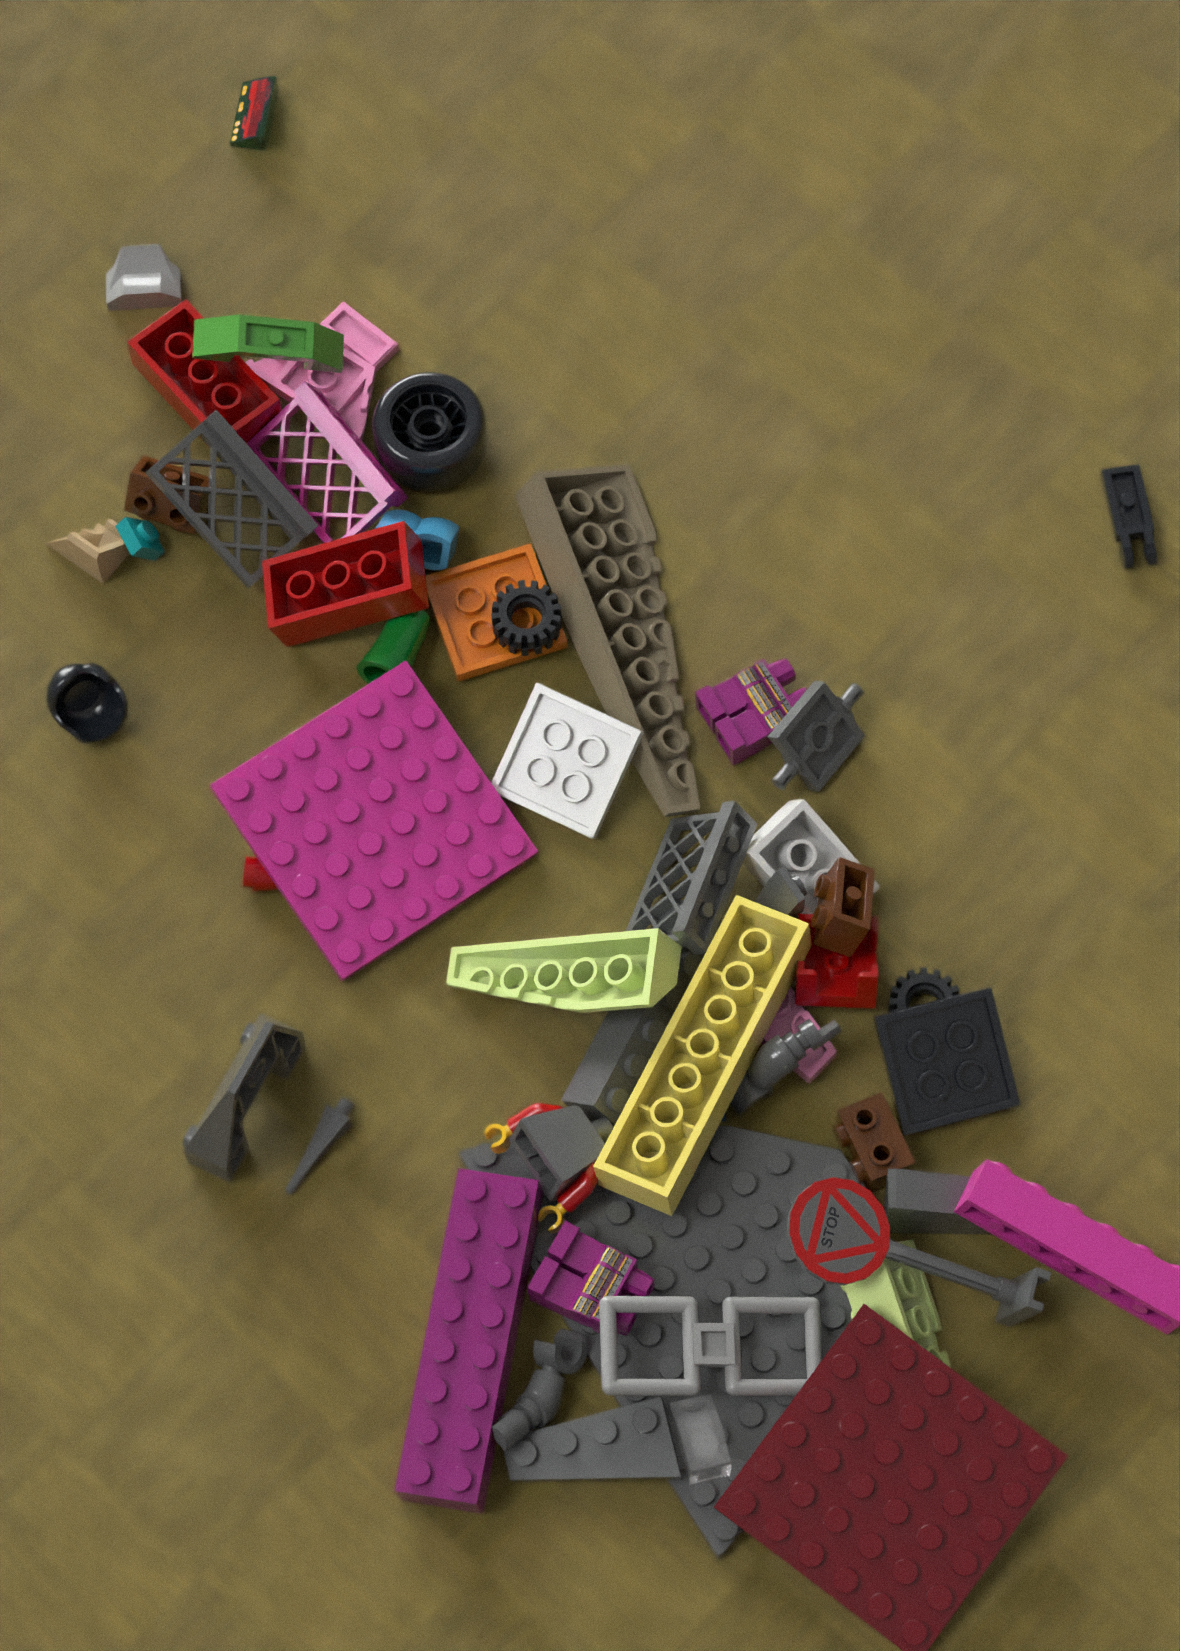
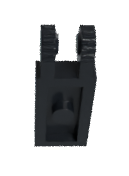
[1100,464,1157,569]

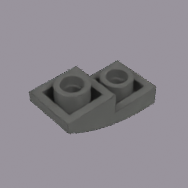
[755,866,807,917]

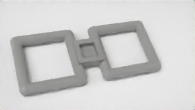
[599,1296,823,1396]

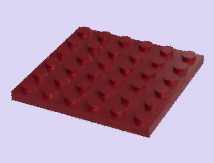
[714,1304,1068,1651]

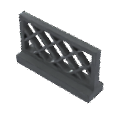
[145,410,319,589]
[626,801,757,955]

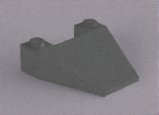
[182,1012,306,1183]

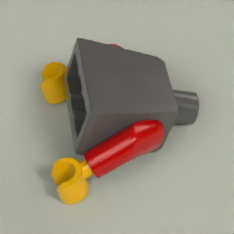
[484,1103,613,1233]

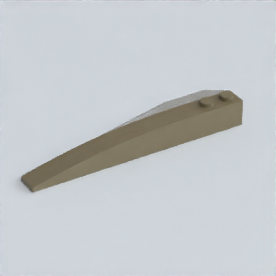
[515,464,700,817]

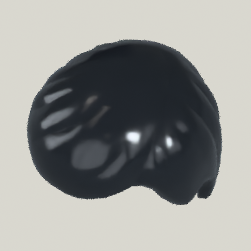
[46,663,129,744]

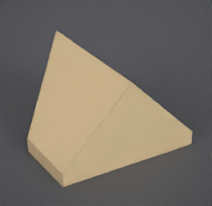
[45,519,130,583]

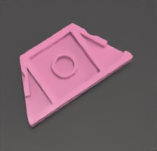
[246,348,376,441]

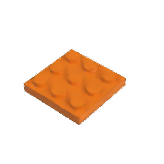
[425,543,568,682]

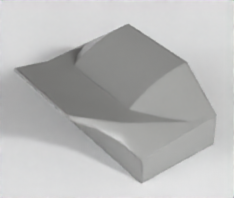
[106,244,182,311]

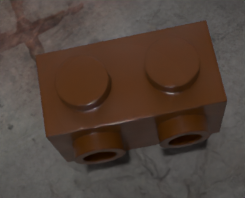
[124,455,209,534]
[811,857,875,957]
[832,1092,916,1193]

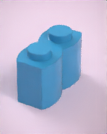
[376,510,459,570]

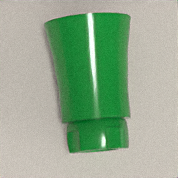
[356,610,430,684]

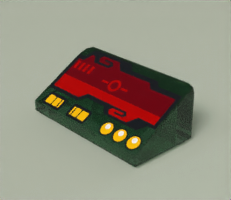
[229,76,279,151]

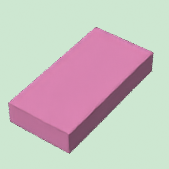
[320,301,399,372]

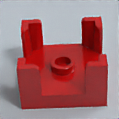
[795,913,878,1009]

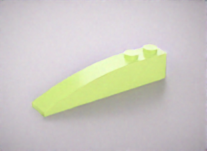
[446,928,682,1013]
[840,1239,951,1368]

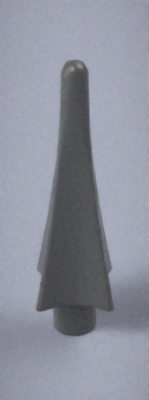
[285,1096,356,1195]

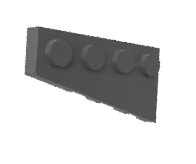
[503,1396,683,1483]

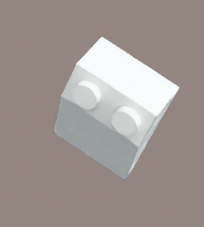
[742,799,881,917]

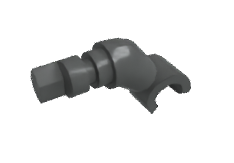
[730,1019,842,1117]
[492,1329,588,1451]

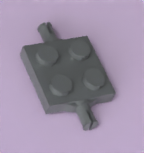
[768,680,865,792]

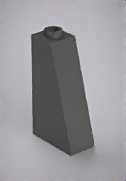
[884,1168,993,1235]

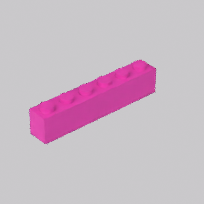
[954,1159,1180,1335]

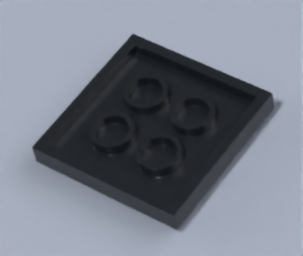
[873,987,1021,1135]

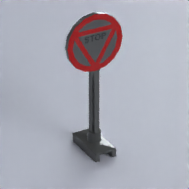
[786,1177,1051,1327]

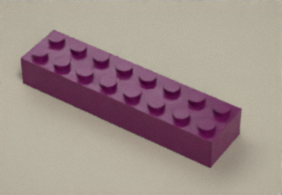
[394,1168,544,1514]

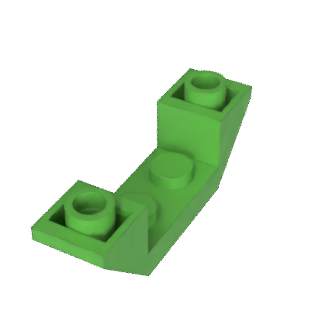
[192,314,344,373]

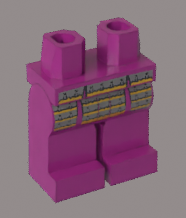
[695,658,807,766]
[527,1220,655,1336]

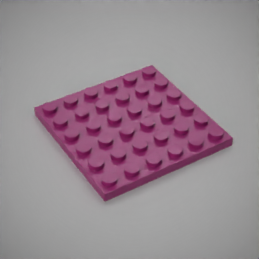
[209,661,539,982]

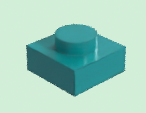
[115,517,165,561]

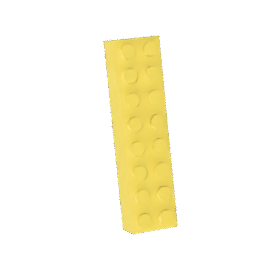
[593,895,812,1216]

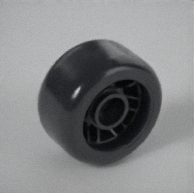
[372,372,487,492]

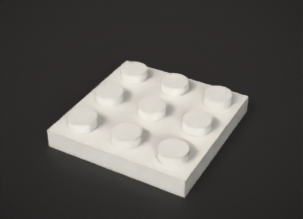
[491,683,644,839]

